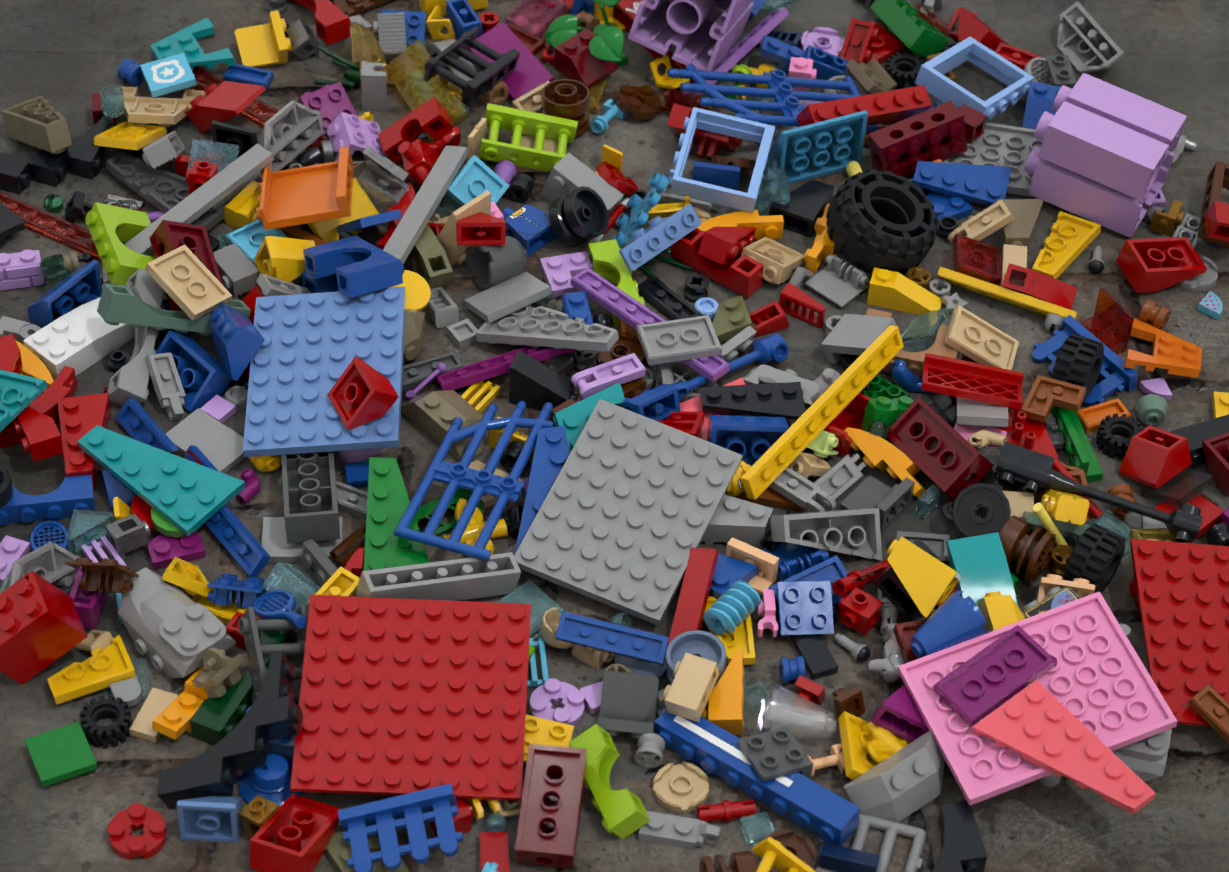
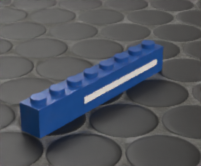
[654,709,860,846]

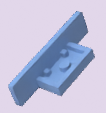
[619,204,701,271]

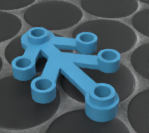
[613,173,670,248]

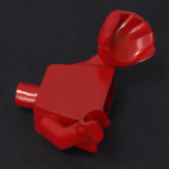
[398,127,461,188]

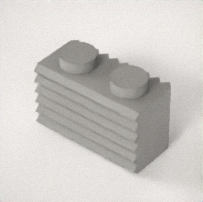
[373,13,407,63]
[142,131,185,169]
[213,243,259,297]

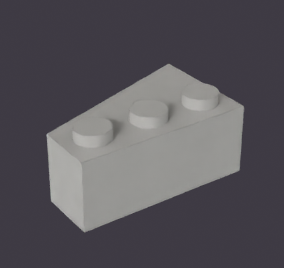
[540,152,624,216]
[702,495,773,548]

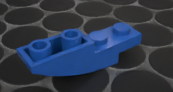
[759,35,849,79]

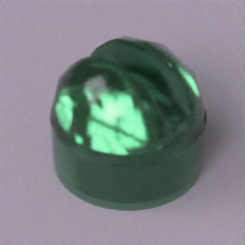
[44,193,64,214]
[867,420,889,440]

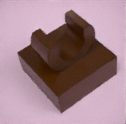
[832,686,865,720]

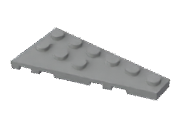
[475,304,619,352]

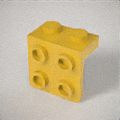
[235,11,292,68]

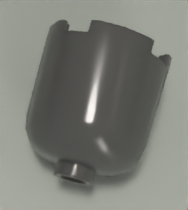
[466,235,527,290]

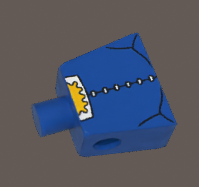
[502,205,557,258]

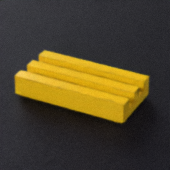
[461,380,500,413]

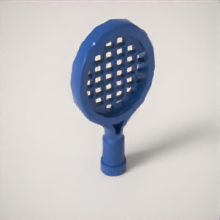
[29,521,70,551]
[253,590,307,628]

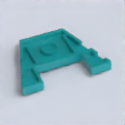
[150,18,235,70]
[553,383,625,453]

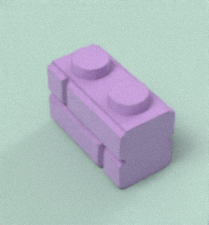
[0,250,44,291]

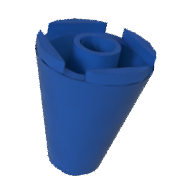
[910,590,989,658]

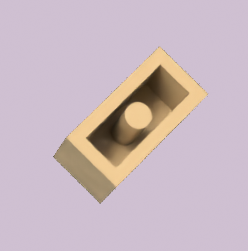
[663,653,719,722]

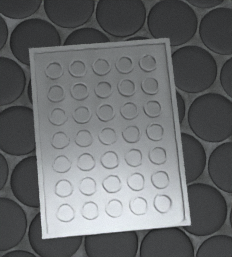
[514,399,743,626]

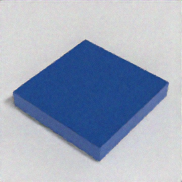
[336,209,402,235]

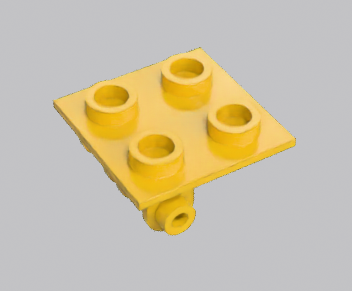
[523,715,574,763]

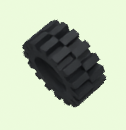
[885,52,924,89]
[1096,413,1144,460]
[80,695,132,749]

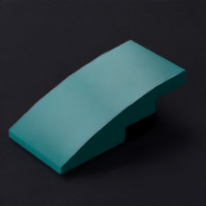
[946,532,1018,606]

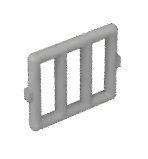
[814,813,926,872]

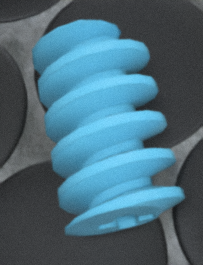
[703,580,761,635]

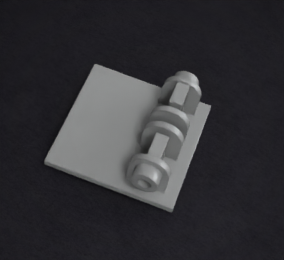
[805,254,870,308]

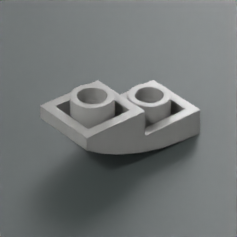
[1173,213,1201,249]

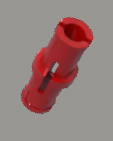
[697,799,756,823]

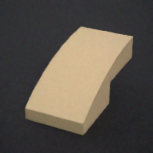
[1001,244,1027,287]

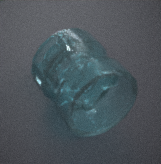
[100,85,125,118]

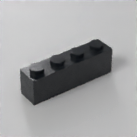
[1170,414,1229,467]

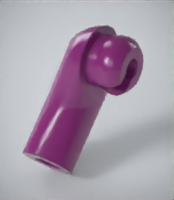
[236,468,261,505]

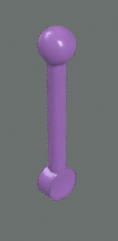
[406,363,447,400]

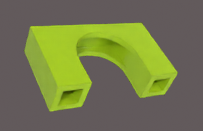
[85,202,155,286]

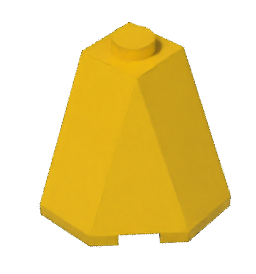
[254,236,316,284]
[887,537,961,618]
[977,591,1026,632]

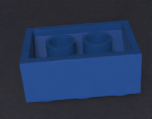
[1022,82,1061,129]
[28,260,102,329]
[209,302,265,381]
[156,330,232,413]
[707,415,789,466]

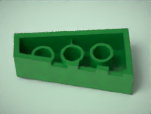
[870,0,949,60]

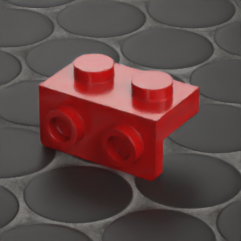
[840,18,880,64]

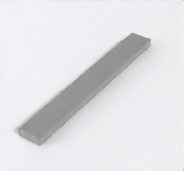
[124,143,274,256]
[383,146,469,264]

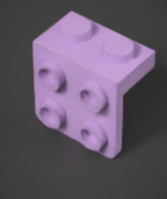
[327,112,387,161]

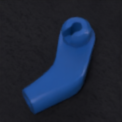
[891,360,931,393]

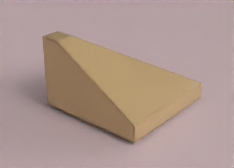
[75,629,113,652]

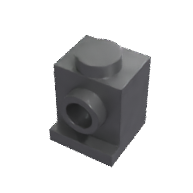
[286,19,320,61]
[106,513,151,559]

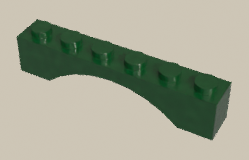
[190,619,297,746]

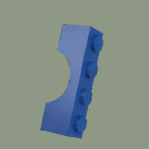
[0,474,96,525]

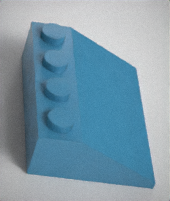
[766,110,868,187]

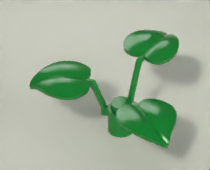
[545,0,624,62]

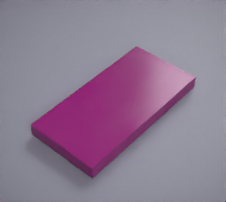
[469,22,554,101]
[933,625,1056,727]

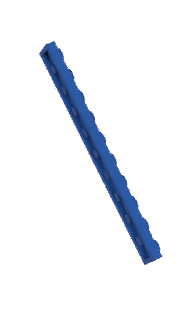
[116,398,271,577]

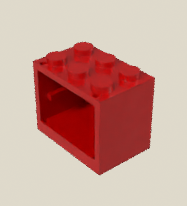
[0,571,87,685]

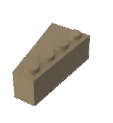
[1,96,72,154]

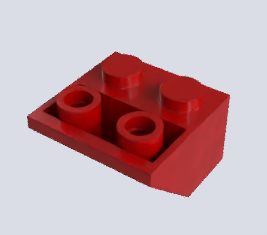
[1119,425,1192,489]

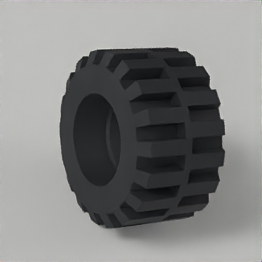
[1051,333,1104,402]
[1065,523,1126,594]

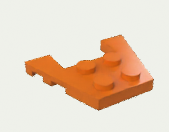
[1124,318,1202,378]

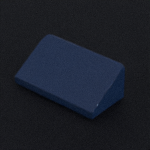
[818,842,880,872]

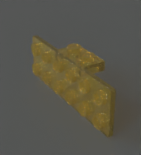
[385,40,469,142]

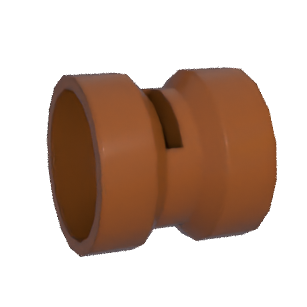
[1138,300,1171,330]
[1107,484,1137,520]

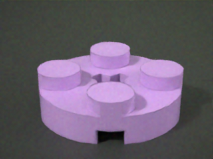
[800,27,845,56]
[530,678,584,727]

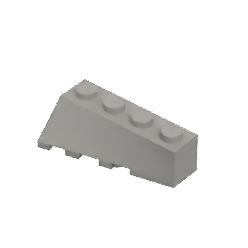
[770,508,882,561]

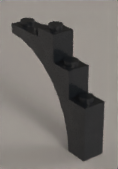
[0,115,114,195]
[157,651,303,810]
[932,801,987,872]

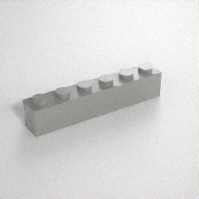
[356,552,521,601]

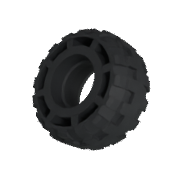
[826,169,938,274]

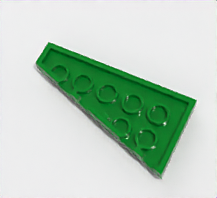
[364,457,430,571]

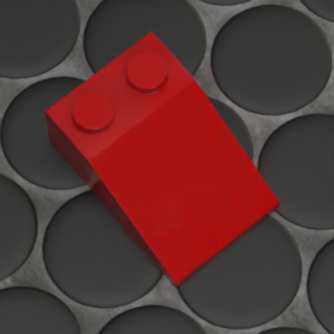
[185,81,266,134]
[1116,237,1207,293]
[250,793,341,872]

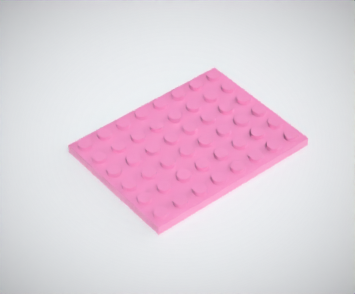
[898,591,1177,806]

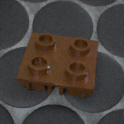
[65,557,139,594]

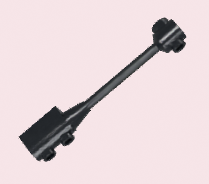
[994,442,1203,543]

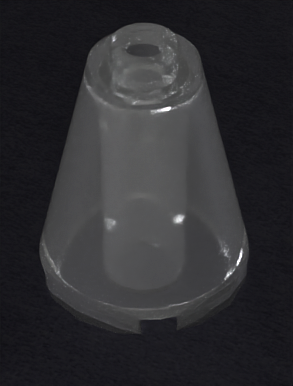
[757,682,837,739]

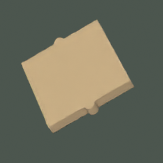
[466,118,487,163]

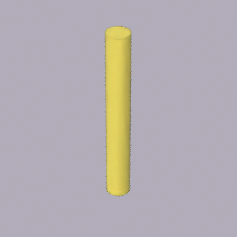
[1032,503,1068,546]

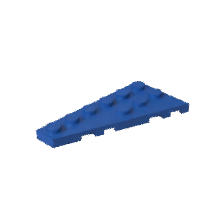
[514,426,570,571]

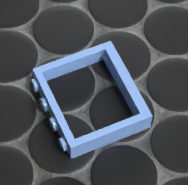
[915,37,1034,121]
[669,107,775,213]

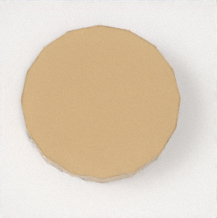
[653,762,709,813]

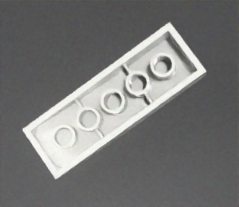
[23,297,170,381]

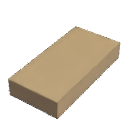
[129,688,179,743]

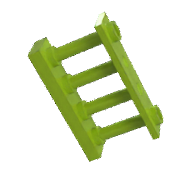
[478,103,578,172]

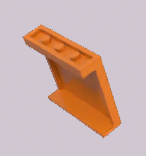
[256,146,354,230]

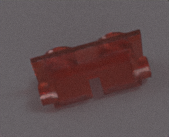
[660,89,710,113]

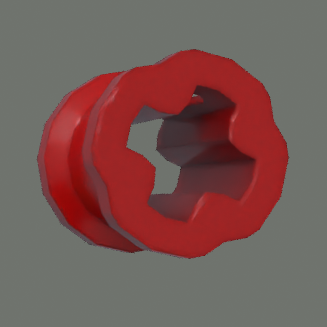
[479,12,499,36]

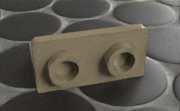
[846,58,897,94]

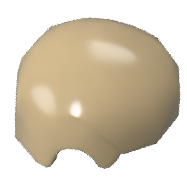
[540,608,576,649]

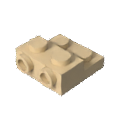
[741,237,804,284]

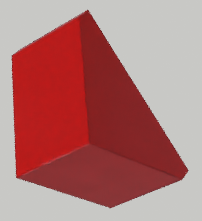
[456,212,506,246]

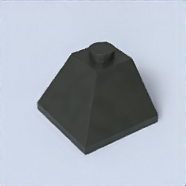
[211,121,258,163]

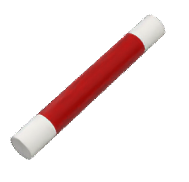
[589,197,630,243]

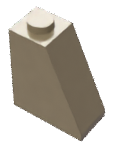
[996,199,1043,251]

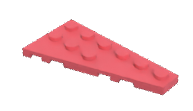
[973,680,1155,815]

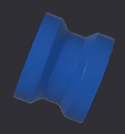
[118,59,145,87]
[779,656,806,684]

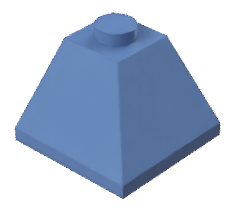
[177,796,243,843]

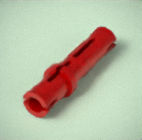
[833,559,890,596]

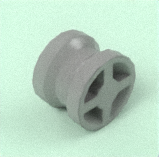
[635,733,665,768]

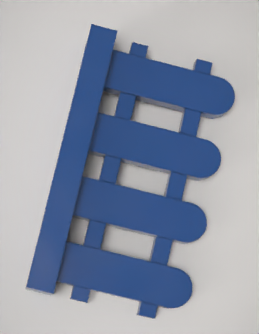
[1032,315,1137,407]
[338,783,464,872]

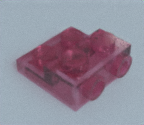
[505,0,569,40]

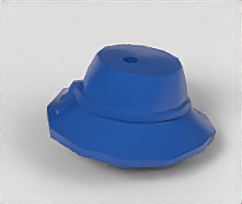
[238,753,303,808]

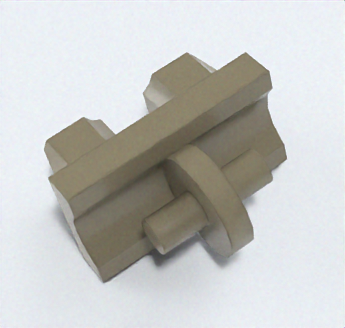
[193,648,245,698]

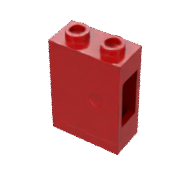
[667,103,742,159]
[995,409,1059,459]

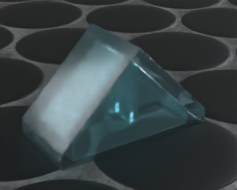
[67,509,115,556]

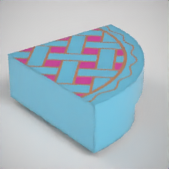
[1197,291,1223,320]

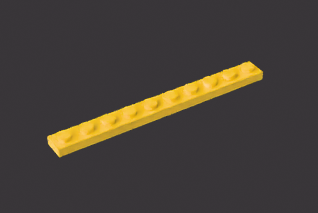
[741,325,904,500]

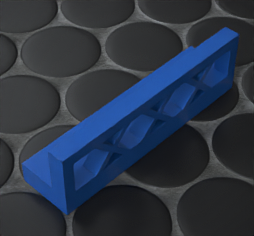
[555,611,669,665]

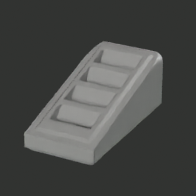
[426,287,459,328]

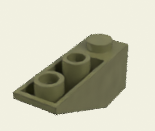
[412,223,453,289]

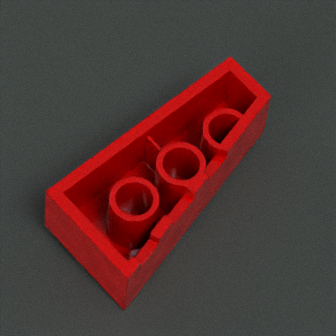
[57,392,111,491]

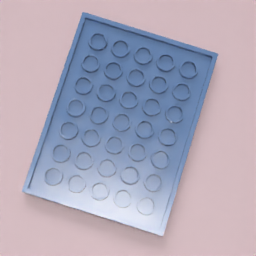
[243,287,406,457]

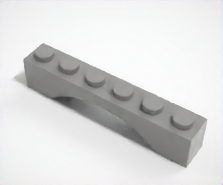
[107,268,166,406]

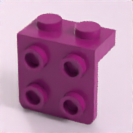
[297,82,357,138]

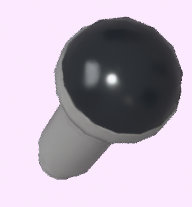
[1088,246,1105,274]
[834,633,871,662]

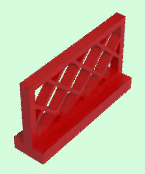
[920,353,1024,410]

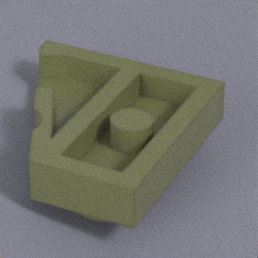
[712,295,755,343]

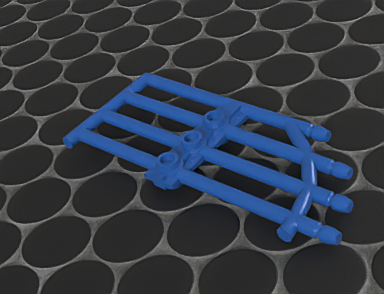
[667,64,878,132]
[394,401,554,561]

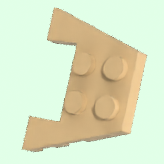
[117,86,206,127]

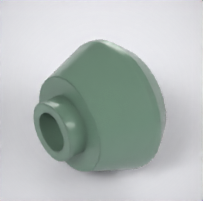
[1134,394,1168,426]

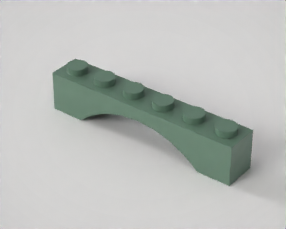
[97,283,251,336]

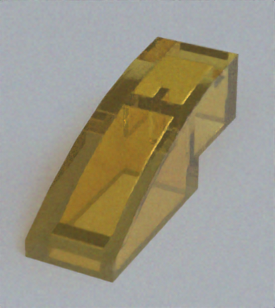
[351,22,389,84]

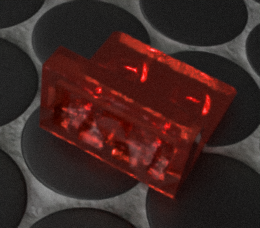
[1079,287,1134,355]

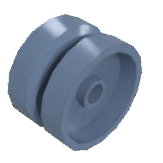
[666,630,727,691]

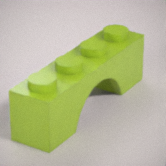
[588,239,645,326]
[569,724,651,839]

